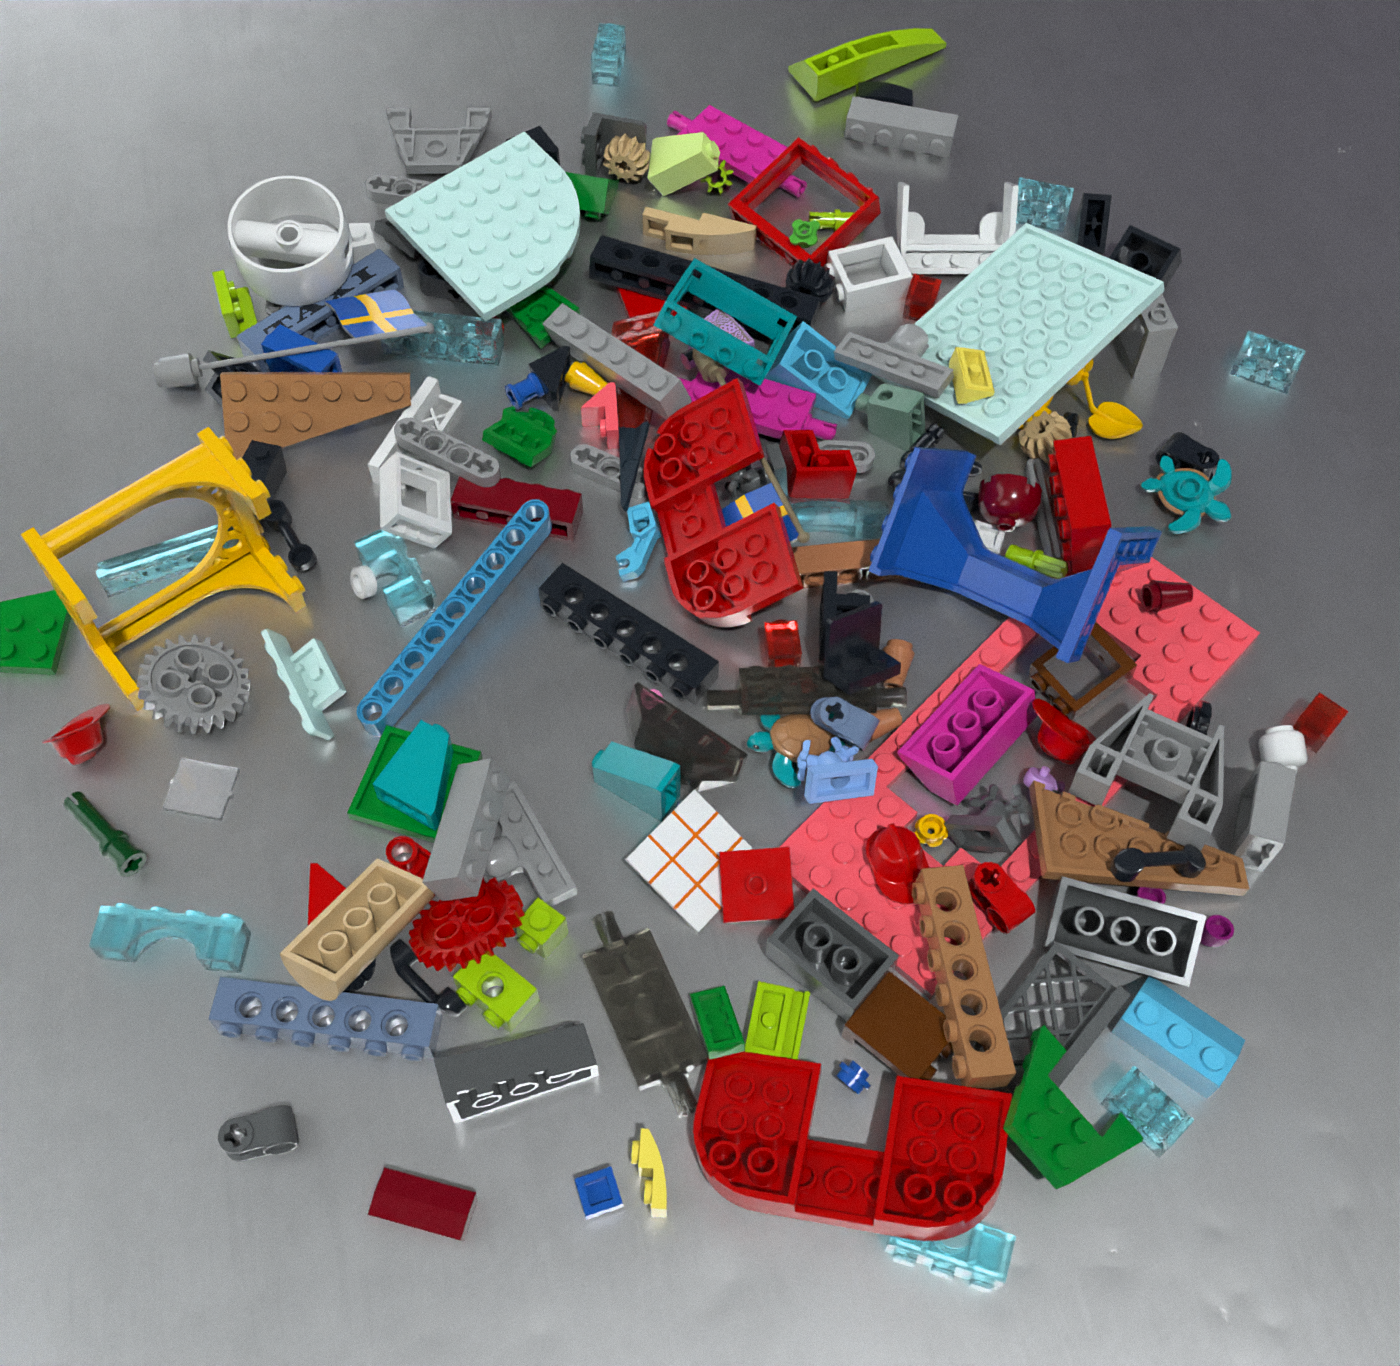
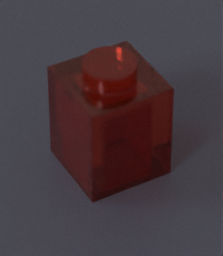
[902,274,942,322]
[763,619,802,673]
[1293,692,1349,754]

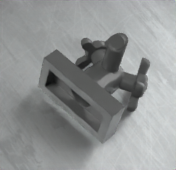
[724,443,788,503]
[944,784,1032,853]

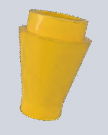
[565,361,608,396]

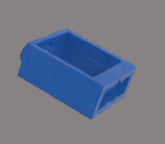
[261,324,343,372]

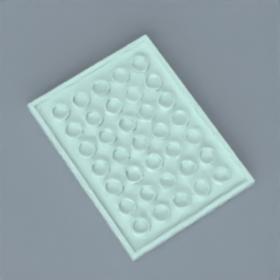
[871,223,1165,445]

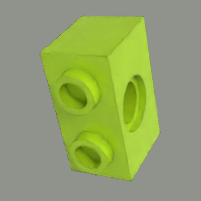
[453,954,540,1034]

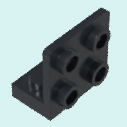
[823,601,901,695]

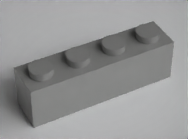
[844,96,958,158]
[422,758,510,901]

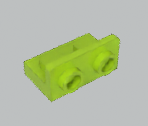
[212,270,257,338]

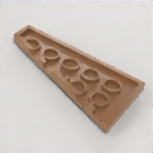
[220,372,411,459]
[1029,780,1249,896]

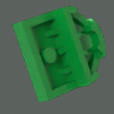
[482,406,558,467]

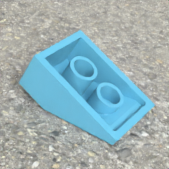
[765,321,872,419]

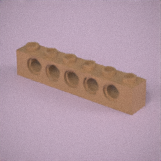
[912,865,1016,1089]

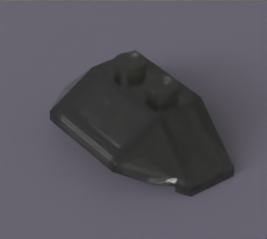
[626,682,748,793]

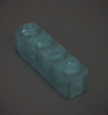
[381,310,504,366]

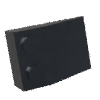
[1109,225,1182,289]

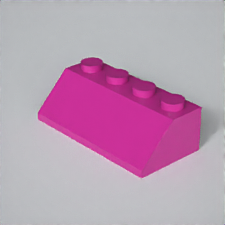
[898,664,1038,806]

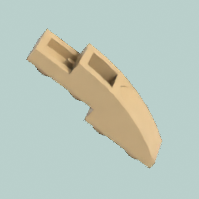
[642,207,756,255]

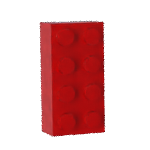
[1048,436,1112,574]

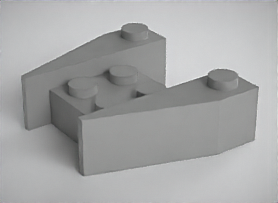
[1068,693,1224,852]

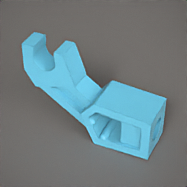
[616,502,661,582]

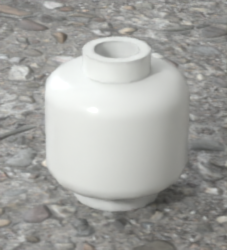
[1258,725,1308,774]

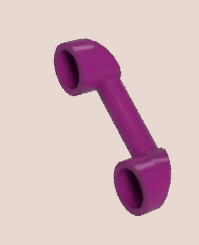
[1135,887,1234,947]

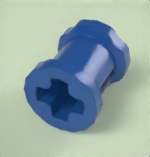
[505,373,544,410]

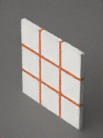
[625,789,753,933]

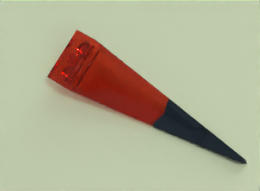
[611,311,671,512]

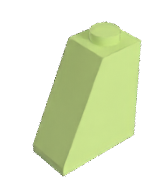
[648,132,720,196]

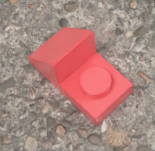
[581,382,620,449]

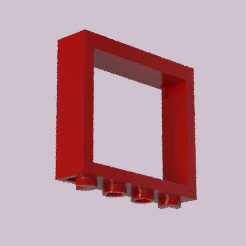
[728,137,881,267]

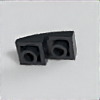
[856,81,913,107]

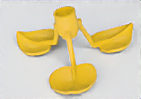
[1018,359,1143,439]

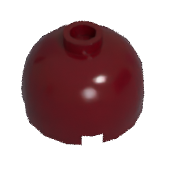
[978,474,1042,532]

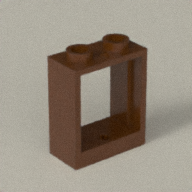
[1028,622,1137,722]

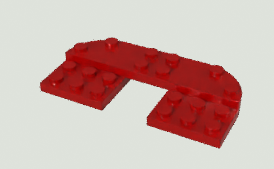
[643,378,804,627]
[693,1051,1012,1241]

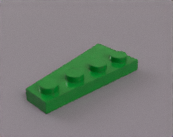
[506,285,580,349]

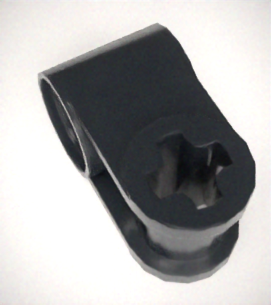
[418,259,465,302]
[1155,432,1220,480]

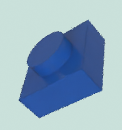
[574,1166,623,1220]

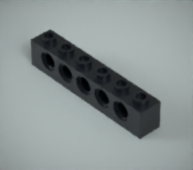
[538,562,719,705]

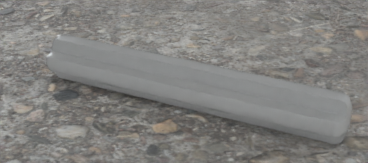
[1025,458,1063,560]

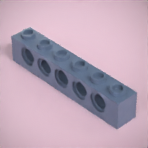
[208,977,443,1061]

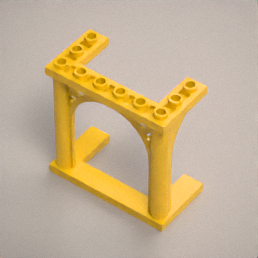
[21,427,306,711]

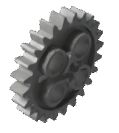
[137,634,251,734]

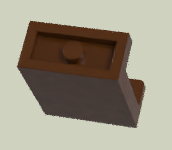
[841,971,953,1081]

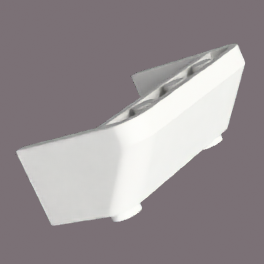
[896,182,1019,274]

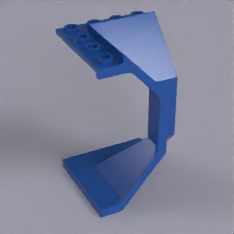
[869,447,1162,663]

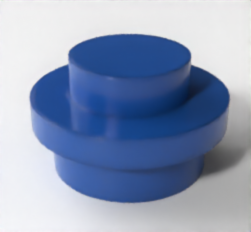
[835,1060,871,1095]

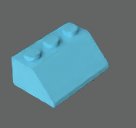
[1111,976,1245,1099]

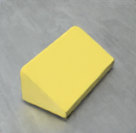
[949,347,995,404]

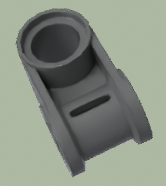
[218,1105,298,1162]

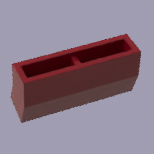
[368,1167,478,1241]

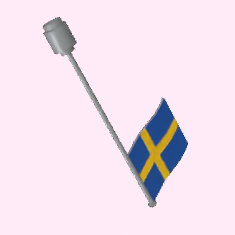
[153,289,434,389]

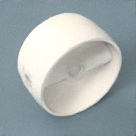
[227,176,353,306]

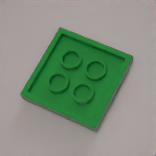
[347,725,483,843]

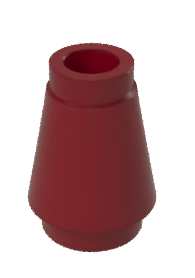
[1141,580,1193,612]

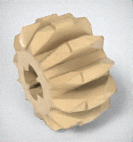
[603,133,650,183]
[1018,410,1072,463]

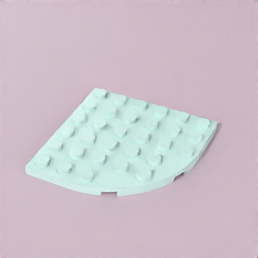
[385,132,580,322]

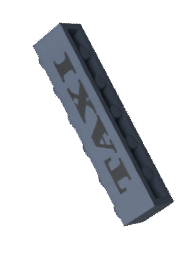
[236,248,404,372]

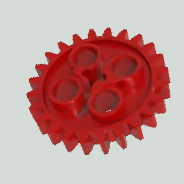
[409,877,525,972]

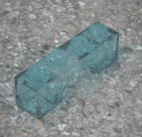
[786,497,889,539]
[89,903,251,974]

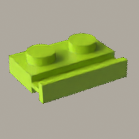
[745,981,810,1060]

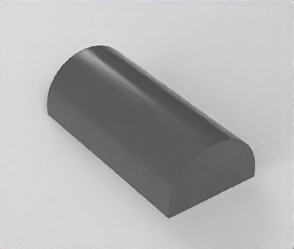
[1043,876,1206,987]

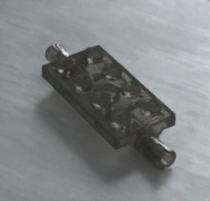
[707,665,907,715]
[582,911,708,1118]

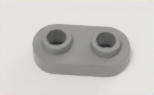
[818,440,875,473]

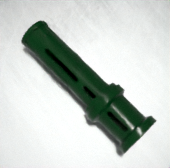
[63,791,147,877]

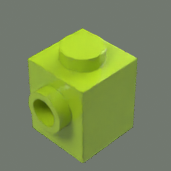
[516,898,569,960]

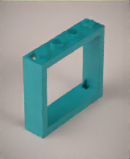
[654,258,797,386]

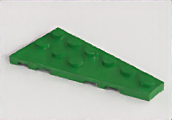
[0,590,71,675]

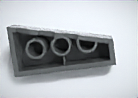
[434,1023,599,1124]

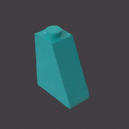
[373,720,454,831]
[591,741,681,822]

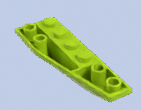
[788,28,947,101]

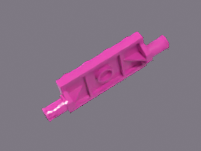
[667,105,807,198]
[677,369,837,440]

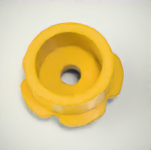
[915,814,949,847]

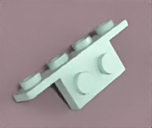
[261,628,347,741]

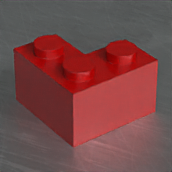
[779,430,857,499]

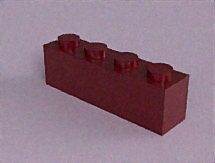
[450,476,583,541]

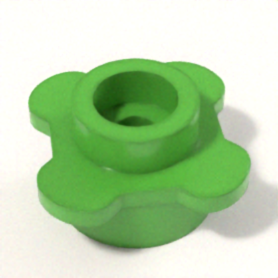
[789,219,820,248]

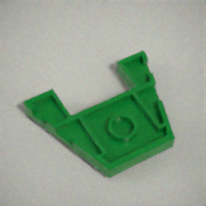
[1003,1025,1144,1189]

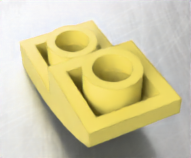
[631,1128,667,1218]

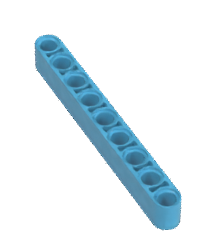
[356,499,552,736]

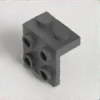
[581,112,646,177]

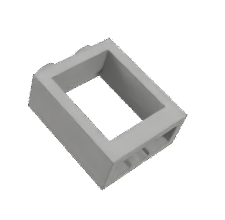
[1114,294,1178,379]
[1230,760,1297,872]

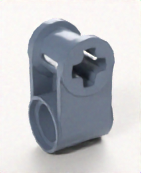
[810,697,880,751]

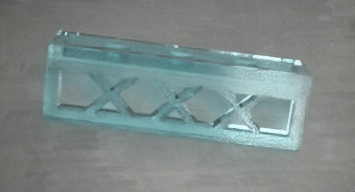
[96,525,230,598]

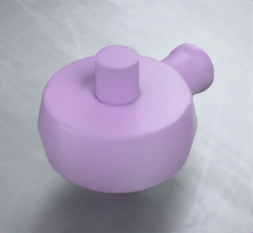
[1023,766,1065,793]

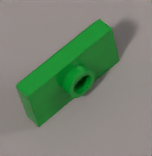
[690,986,745,1060]

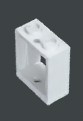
[823,236,912,312]
[379,452,452,549]

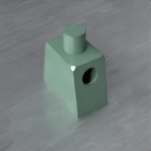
[855,383,925,452]

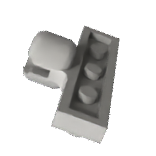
[834,323,954,398]
[484,781,578,907]

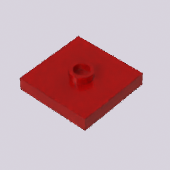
[719,847,795,924]

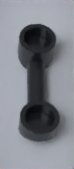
[264,500,317,571]
[1110,844,1206,882]
[390,939,467,1017]

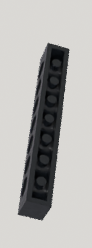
[589,235,821,336]

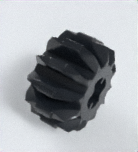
[785,258,835,307]

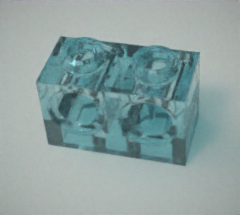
[591,23,626,87]
[1016,177,1074,232]
[1230,331,1306,394]
[1100,1066,1194,1158]

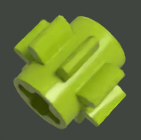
[700,159,734,194]

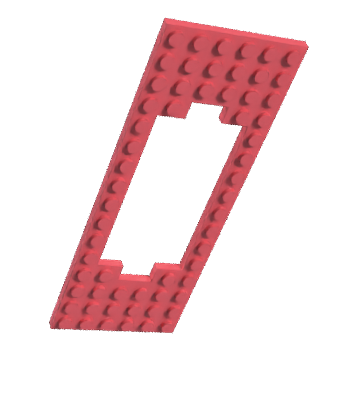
[780,557,1260,1000]

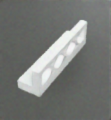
[368,376,463,495]

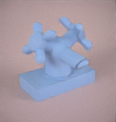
[797,736,878,804]

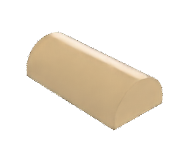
[280,858,434,1001]

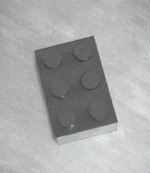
[765,888,899,1021]

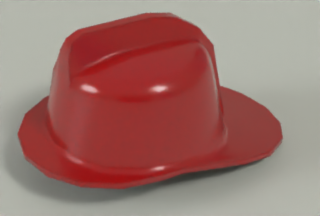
[1032,699,1097,765]
[42,704,110,765]
[865,823,930,904]

